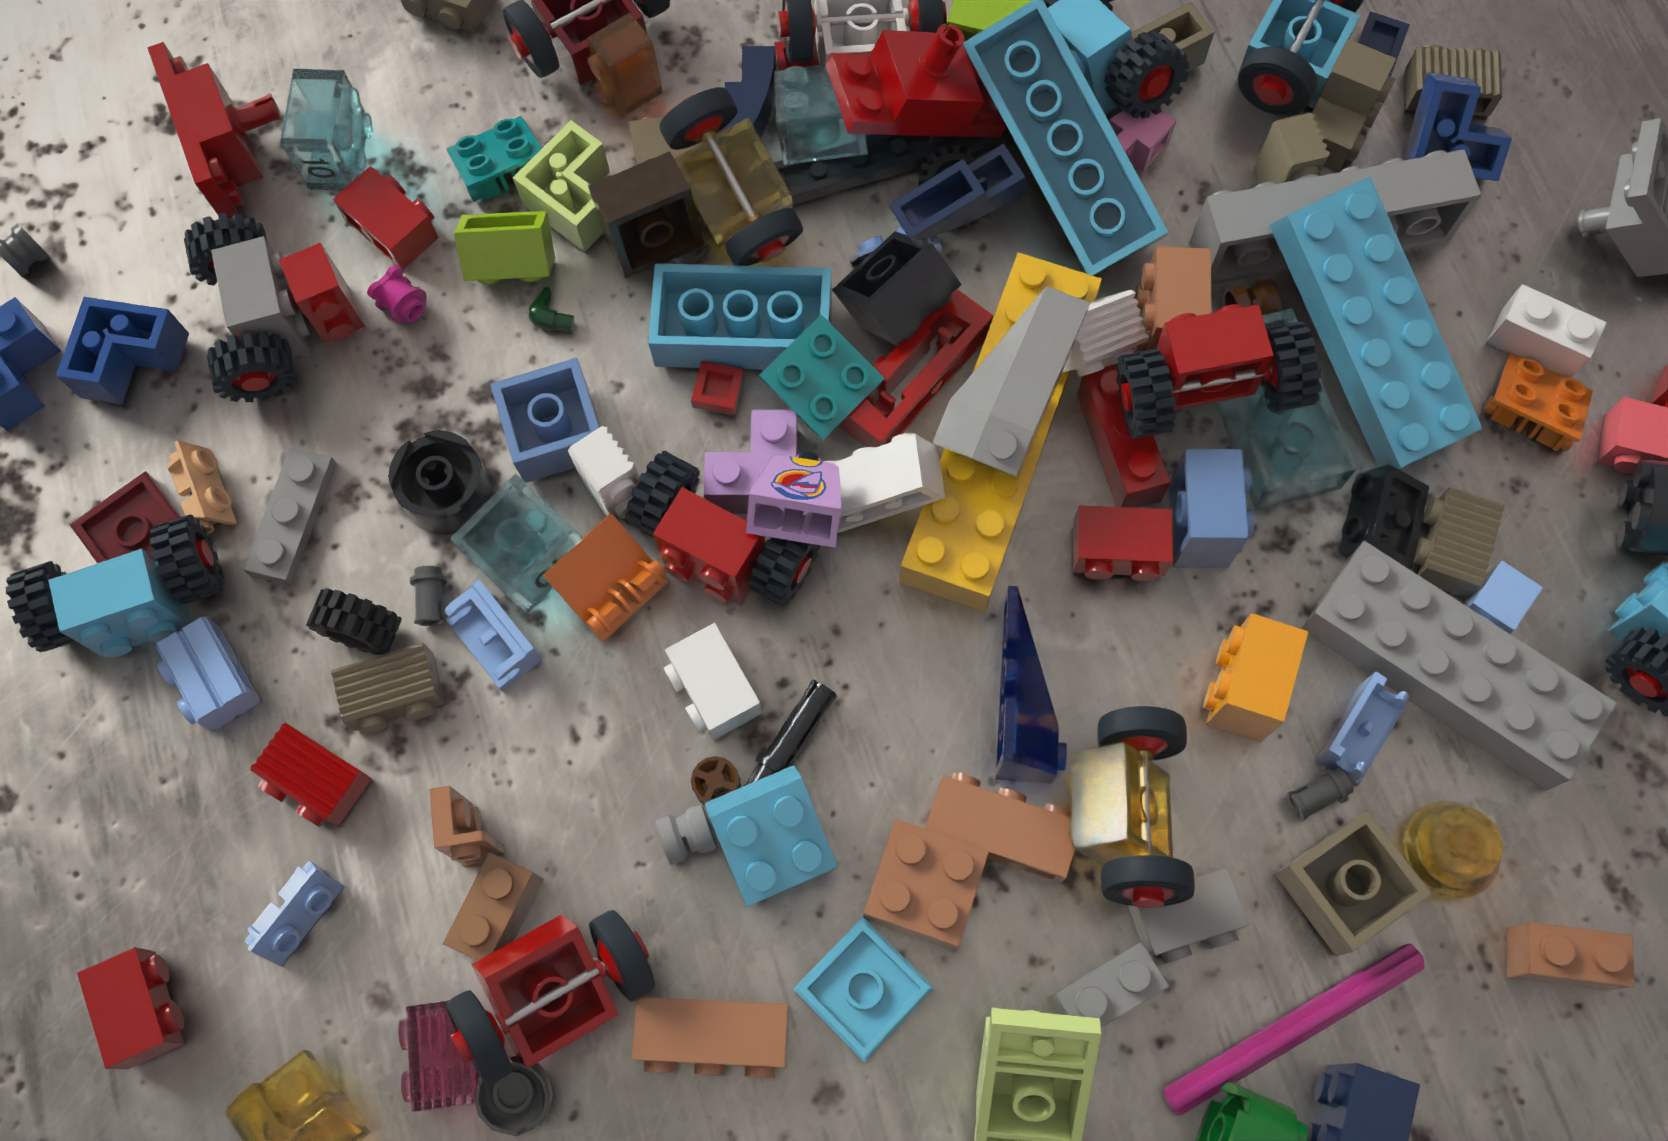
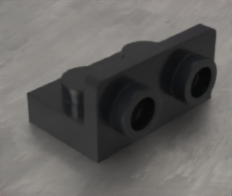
[1339,464,1430,569]

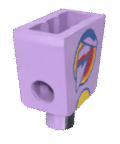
[746,452,842,548]

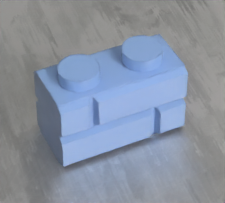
[155,616,261,731]

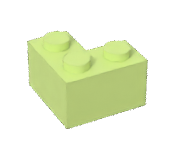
[513,120,610,252]

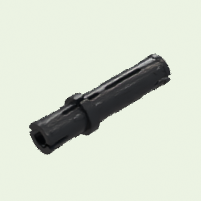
[743,679,837,787]

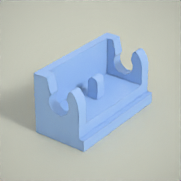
[444,579,543,691]
[1315,672,1409,786]

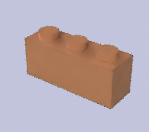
[925,773,1083,884]
[631,997,790,1078]

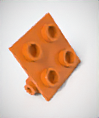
[1483,352,1593,451]
[542,513,669,643]

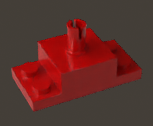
[825,24,1007,138]
[147,42,283,219]

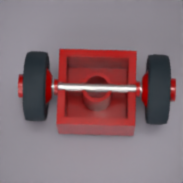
[445,910,655,1086]

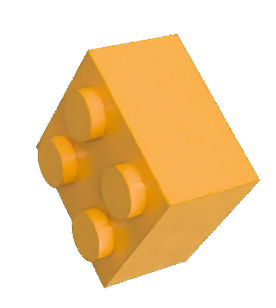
[1203,613,1309,743]

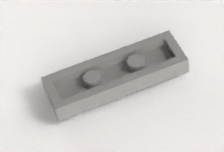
[243,447,337,585]

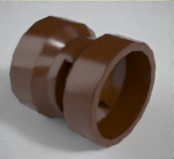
[1223,279,1282,324]

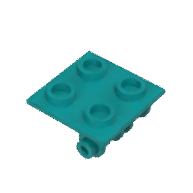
[446,116,542,202]
[758,314,885,441]

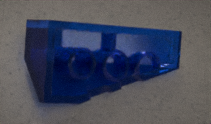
[995,586,1067,784]

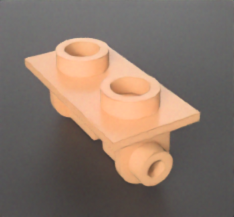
[167,440,237,535]

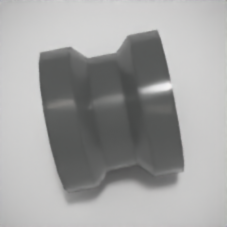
[0,223,50,278]

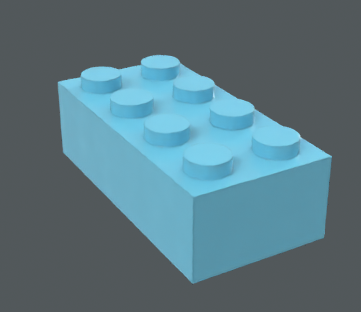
[648,264,832,370]

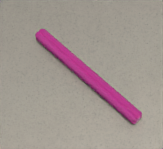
[1163,943,1425,1115]

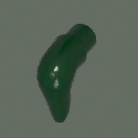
[527,287,574,332]

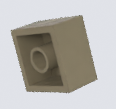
[1275,810,1432,956]

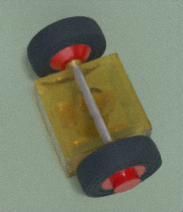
[659,87,803,266]
[1067,706,1195,908]

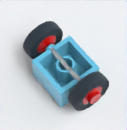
[1238,0,1364,116]

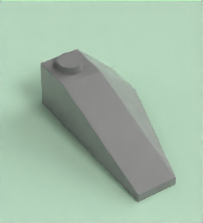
[933,286,1090,478]

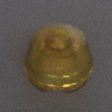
[1403,801,1503,898]

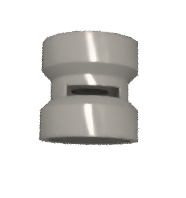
[656,803,717,865]

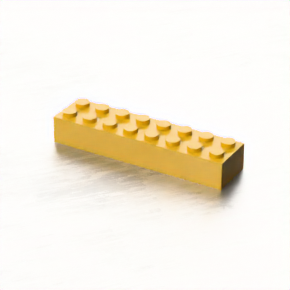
[899,252,1102,612]

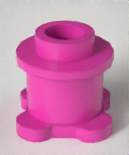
[367,265,427,324]

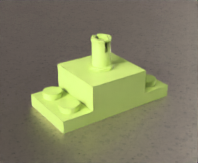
[974,1008,1101,1141]

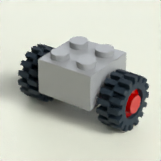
[184,213,312,402]

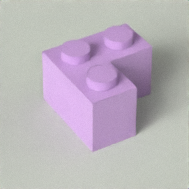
[704,410,799,514]

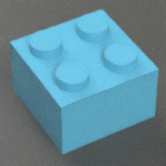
[705,765,838,907]

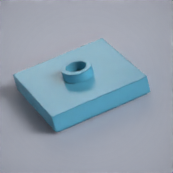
[793,917,934,1063]

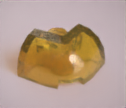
[225,1050,371,1141]

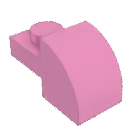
[1109,111,1176,172]

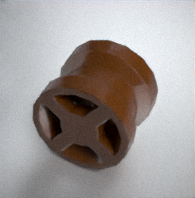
[691,756,742,807]

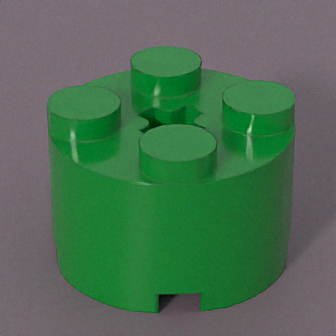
[1196,1082,1308,1141]

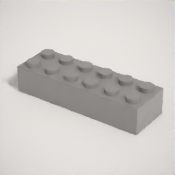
[1190,149,1481,285]
[1300,541,1617,791]

